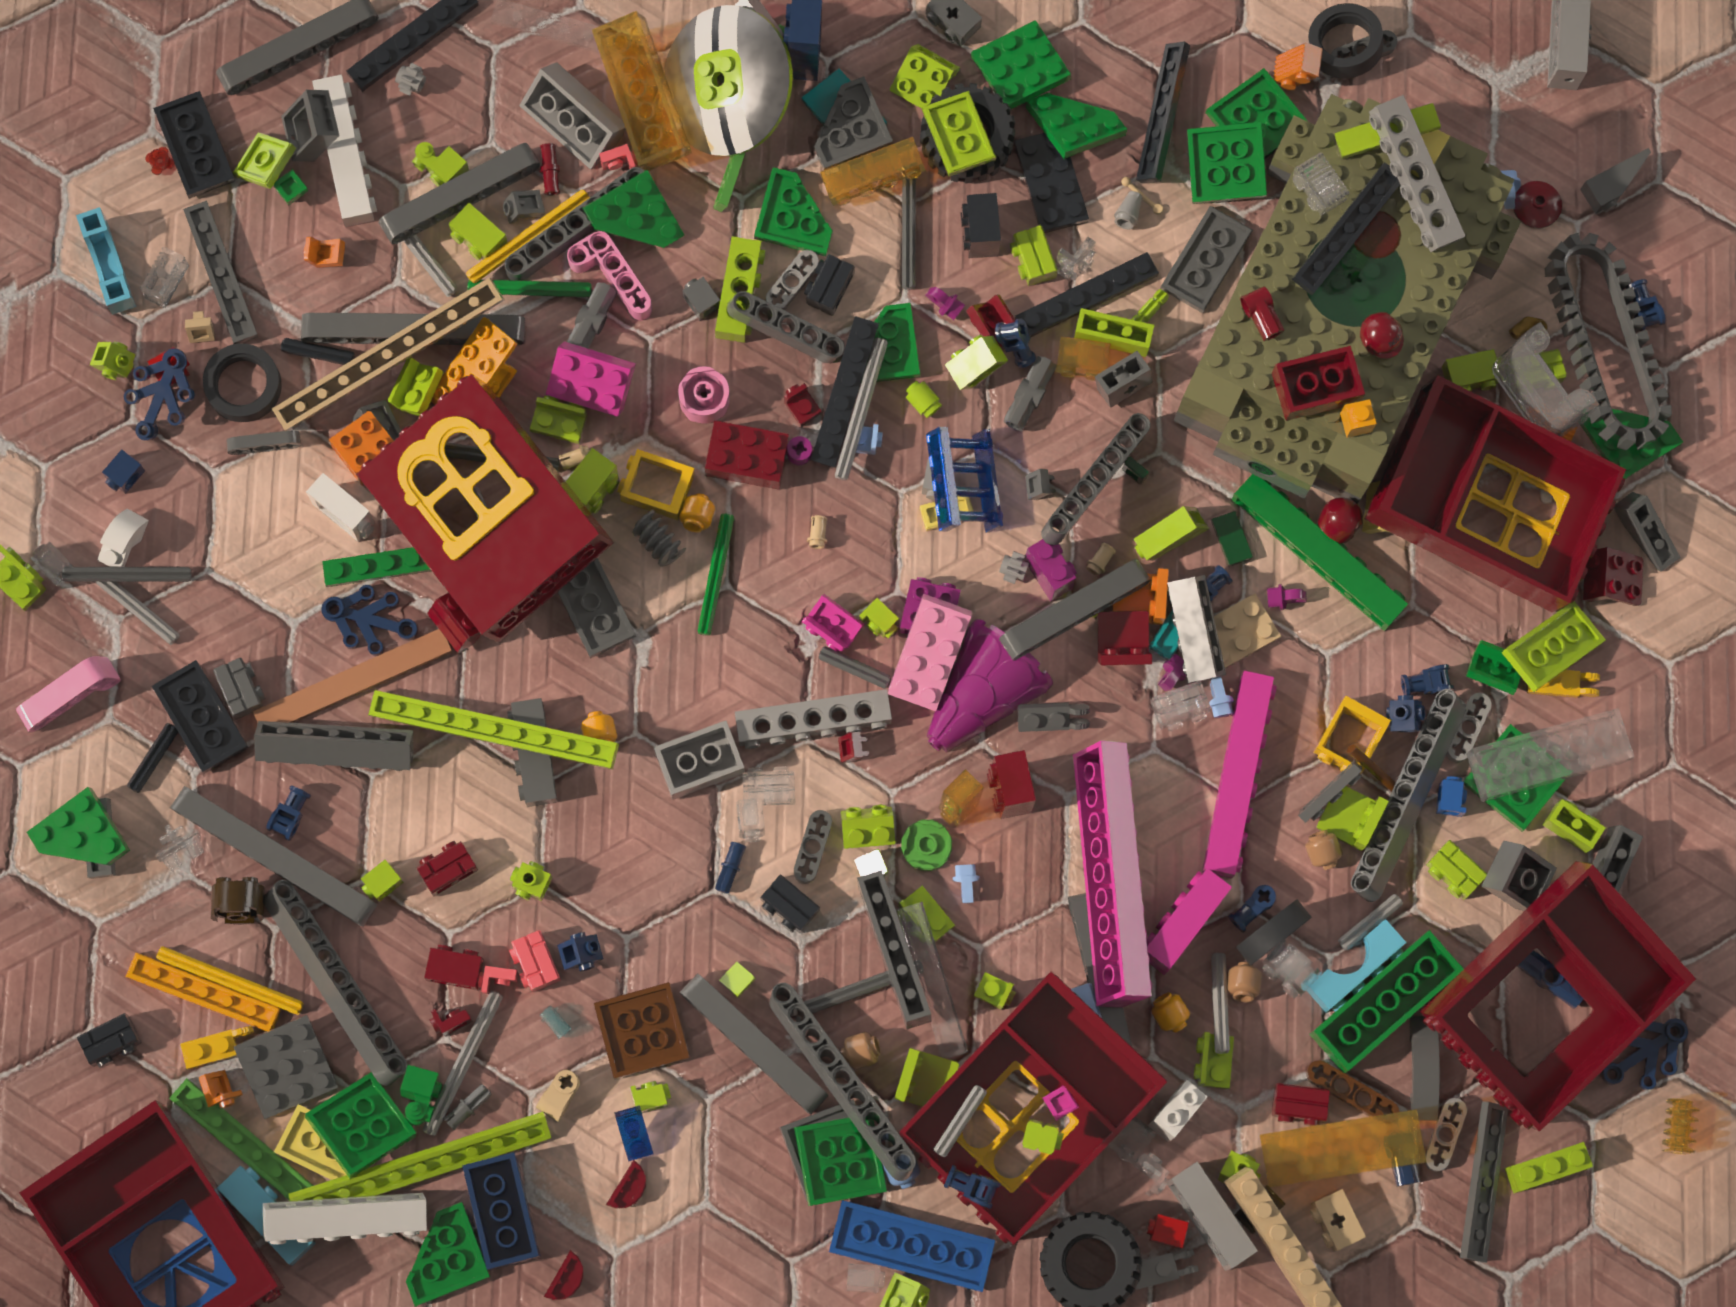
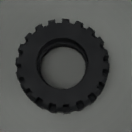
[920,83,1015,183]
[1039,1211,1142,1307]

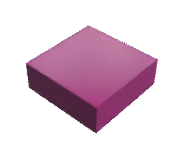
[1043,1086,1079,1121]

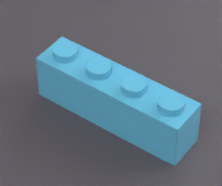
[217,1166,316,1266]

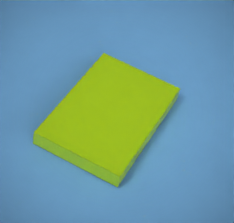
[922,91,996,177]

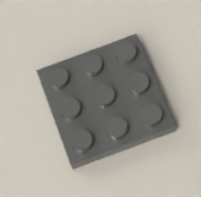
[234,1015,338,1119]

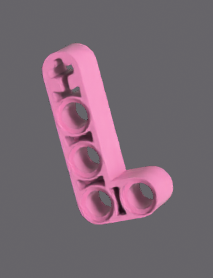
[567,231,652,320]
[16,656,121,732]

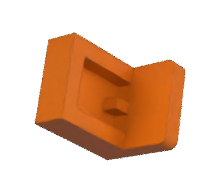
[304,236,345,268]
[199,1070,243,1109]

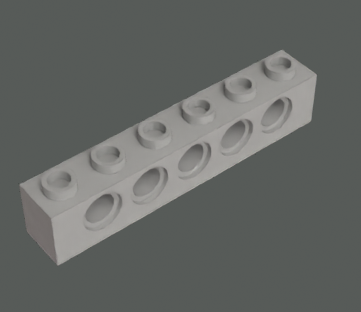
[1369,95,1465,253]
[735,689,892,749]

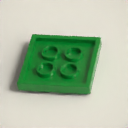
[971,20,1071,109]
[1205,68,1308,158]
[1187,122,1267,204]
[1463,724,1571,832]
[305,1072,416,1179]
[794,1117,887,1206]

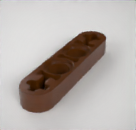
[1306,1060,1399,1124]

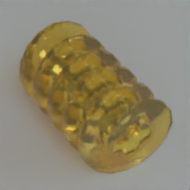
[1662,1098,1700,1155]

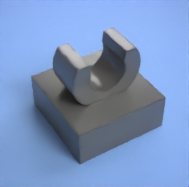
[1025,469,1056,500]

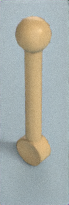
[1121,177,1163,215]

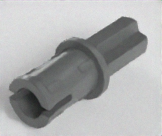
[443,1084,491,1131]

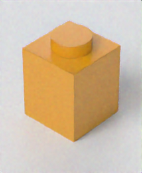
[1340,399,1377,438]

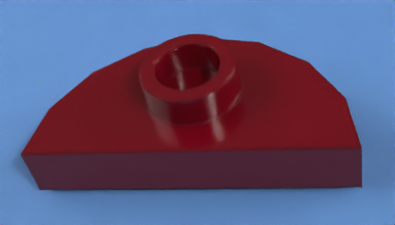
[606,1160,646,1209]
[544,1250,584,1300]

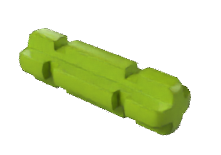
[1131,289,1169,323]

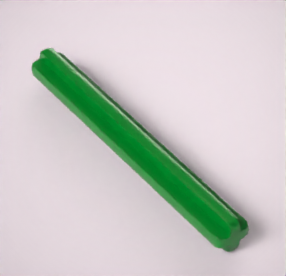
[467,280,592,297]
[697,513,734,636]

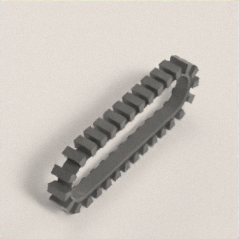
[1544,233,1672,450]

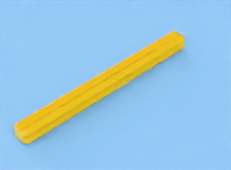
[466,190,590,283]
[156,946,304,1015]

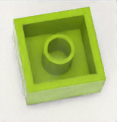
[566,448,619,514]

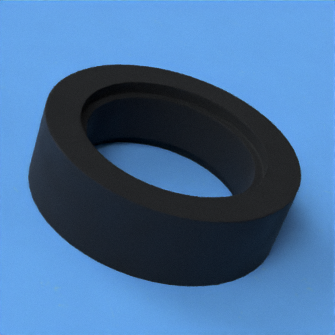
[1308,3,1384,79]
[203,344,282,422]
[1236,899,1312,966]

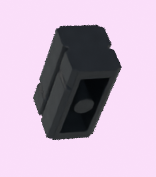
[804,254,855,316]
[760,874,820,933]
[77,1013,141,1068]

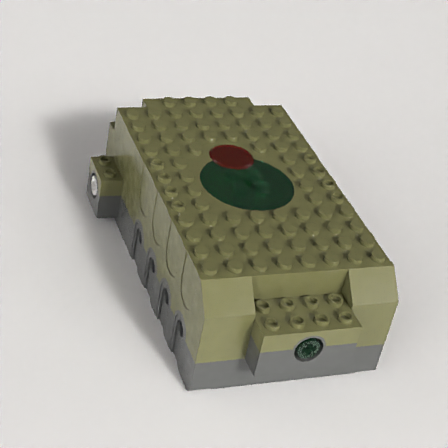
[1174,94,1521,504]

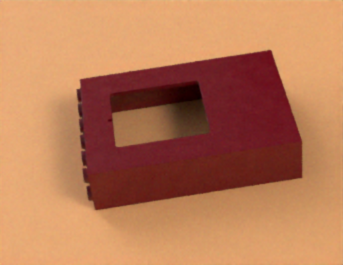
[1420,861,1696,1132]

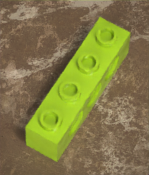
[715,236,766,343]

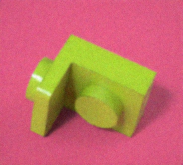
[974,972,1016,1010]

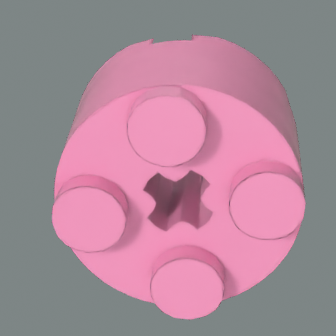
[678,367,729,423]

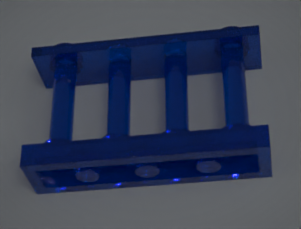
[926,426,1003,533]

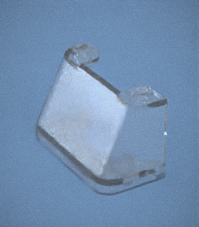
[1492,322,1599,437]

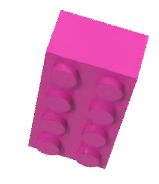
[1146,868,1232,975]

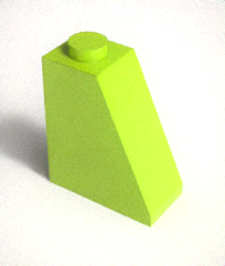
[1134,506,1209,561]

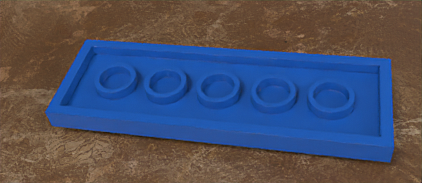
[829,1200,995,1292]

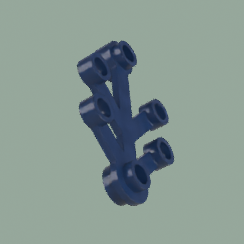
[124,348,195,440]
[321,585,418,656]
[1601,1018,1688,1090]

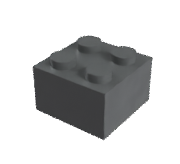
[1482,840,1557,911]

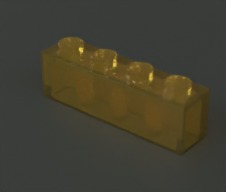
[820,137,926,206]
[939,769,984,826]

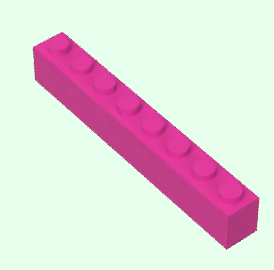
[1202,671,1277,879]

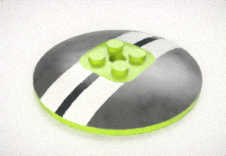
[663,5,793,156]

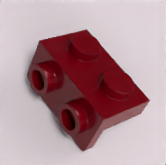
[966,294,1015,350]

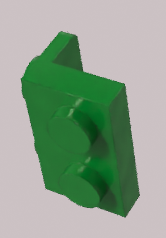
[1466,640,1521,695]

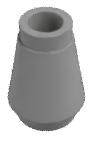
[1114,191,1142,230]

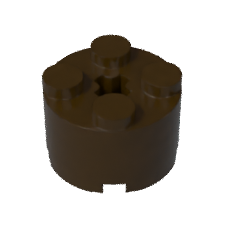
[211,877,264,925]

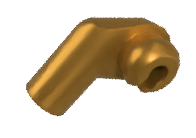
[1509,316,1548,340]

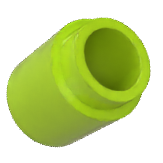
[905,381,942,419]

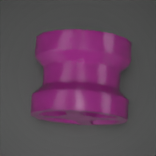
[787,436,812,466]

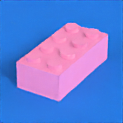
[888,594,972,711]

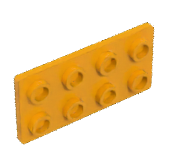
[431,317,517,405]

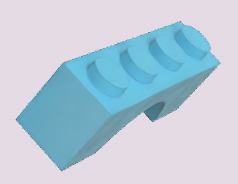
[76,207,136,315]
[1305,919,1406,1012]

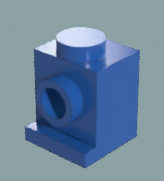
[1436,776,1467,817]

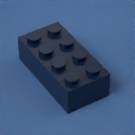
[784,0,822,81]
[462,1152,541,1271]

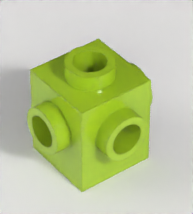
[90,342,136,380]
[510,861,552,901]
[1218,1150,1261,1187]

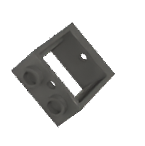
[281,89,340,162]

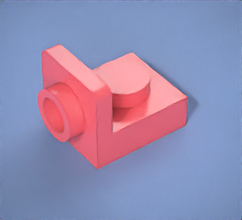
[599,144,639,171]
[478,966,518,995]

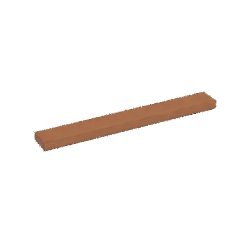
[253,629,452,723]

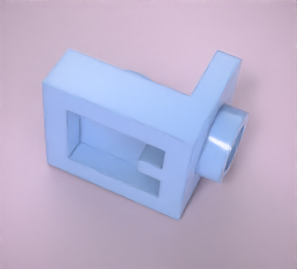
[848,424,883,455]

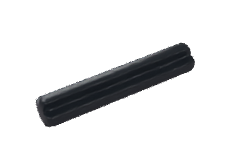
[281,338,355,365]
[127,723,178,793]

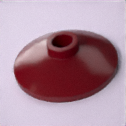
[1513,181,1562,229]

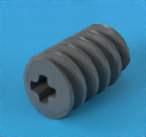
[632,510,686,567]

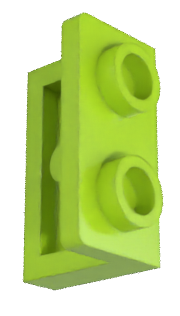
[841,804,895,849]

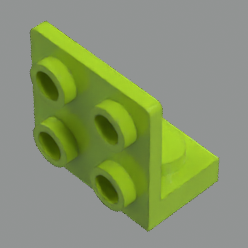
[890,44,960,109]
[0,544,47,611]
[1316,786,1389,851]
[894,1048,959,1107]

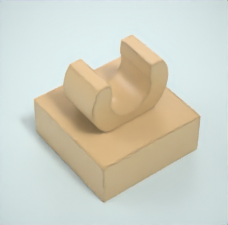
[185,311,215,343]

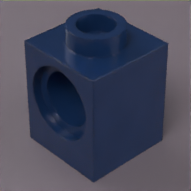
[102,449,145,494]

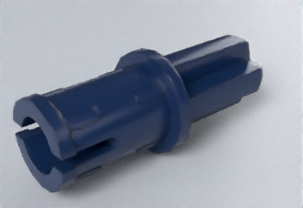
[715,842,746,894]

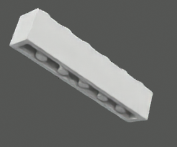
[312,75,377,227]
[263,1193,427,1244]

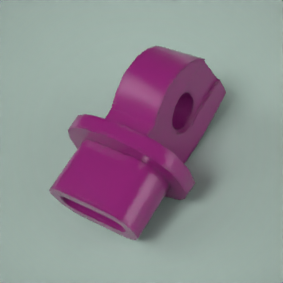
[925,287,965,320]
[1267,584,1307,610]
[1158,654,1186,691]

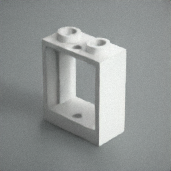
[306,473,375,542]
[1148,1080,1208,1142]

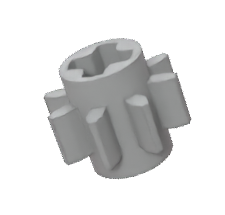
[395,63,426,96]
[999,551,1029,584]

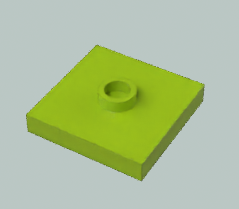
[233,132,296,189]

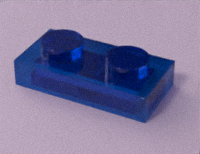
[614,1105,654,1162]

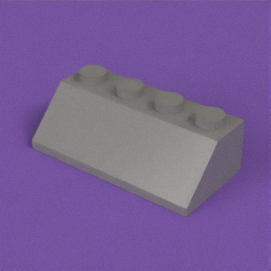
[519,62,628,170]

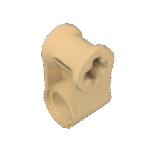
[536,1070,580,1122]

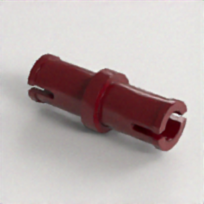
[540,143,560,196]

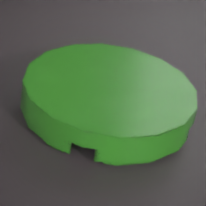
[901,820,952,871]

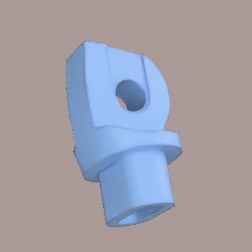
[1501,170,1521,209]
[1208,676,1234,718]
[953,864,980,903]

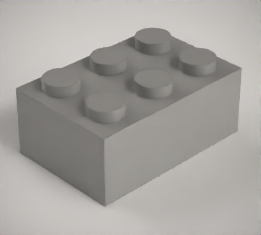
[654,721,745,800]

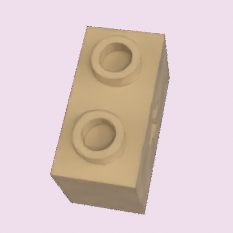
[1310,1189,1366,1252]

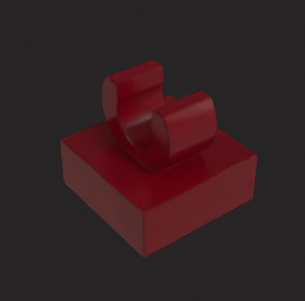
[838,732,869,763]

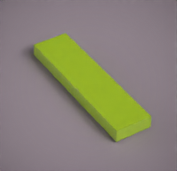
[1335,103,1441,159]

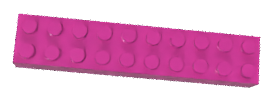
[1073,741,1152,1008]

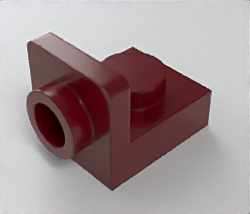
[784,383,822,427]
[429,1009,473,1037]

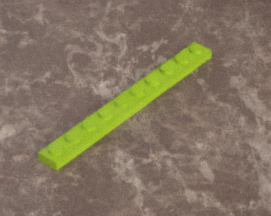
[368,690,619,770]
[289,1112,551,1201]

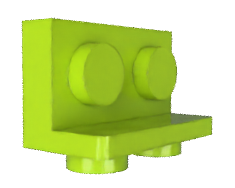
[388,357,444,416]
[530,396,587,444]
[898,885,955,946]
[1194,1032,1234,1089]
[879,1273,930,1307]

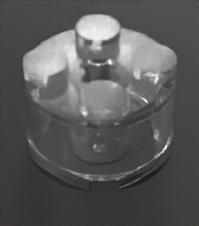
[1262,940,1322,999]

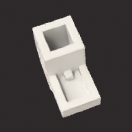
[97,509,149,567]

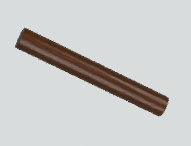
[1347,744,1396,792]

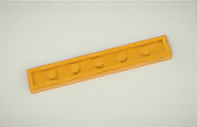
[126,953,282,1032]

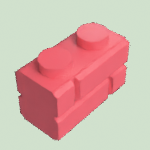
[509,930,561,992]

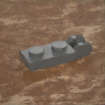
[1018,702,1090,732]

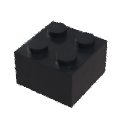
[960,193,1001,258]

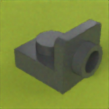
[503,190,545,224]

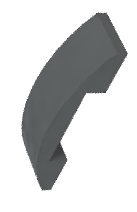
[1410,1016,1440,1121]

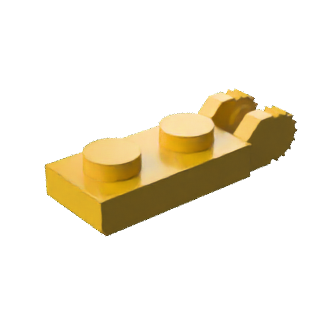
[1527,670,1600,698]
[180,1026,254,1070]

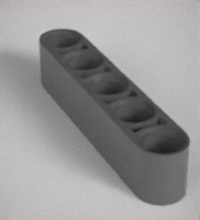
[727,291,845,363]

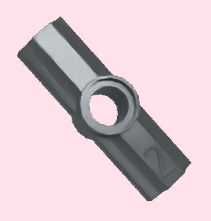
[567,282,617,349]
[1003,356,1057,432]

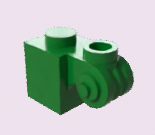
[400,1065,442,1126]

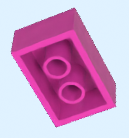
[546,341,636,417]

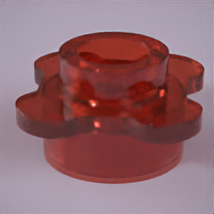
[145,147,175,175]

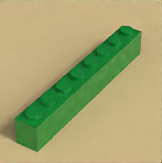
[1231,474,1408,631]

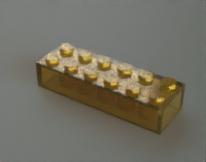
[592,11,692,171]
[1260,1109,1426,1188]

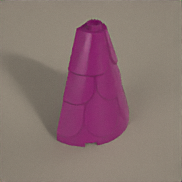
[927,619,1053,752]

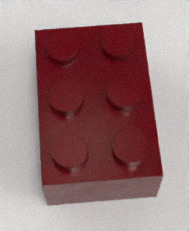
[1272,345,1365,421]
[705,420,789,490]
[987,750,1036,819]

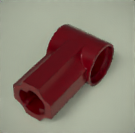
[1240,286,1285,341]

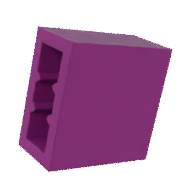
[1024,539,1077,602]
[899,577,961,635]

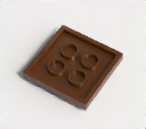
[594,982,690,1080]

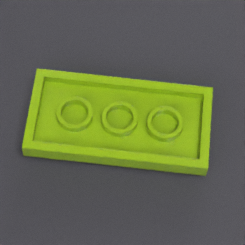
[1502,601,1606,692]

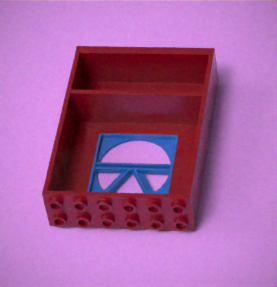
[19,1100,285,1307]

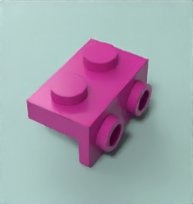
[802,594,865,652]

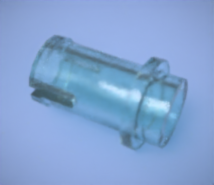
[540,1005,572,1039]

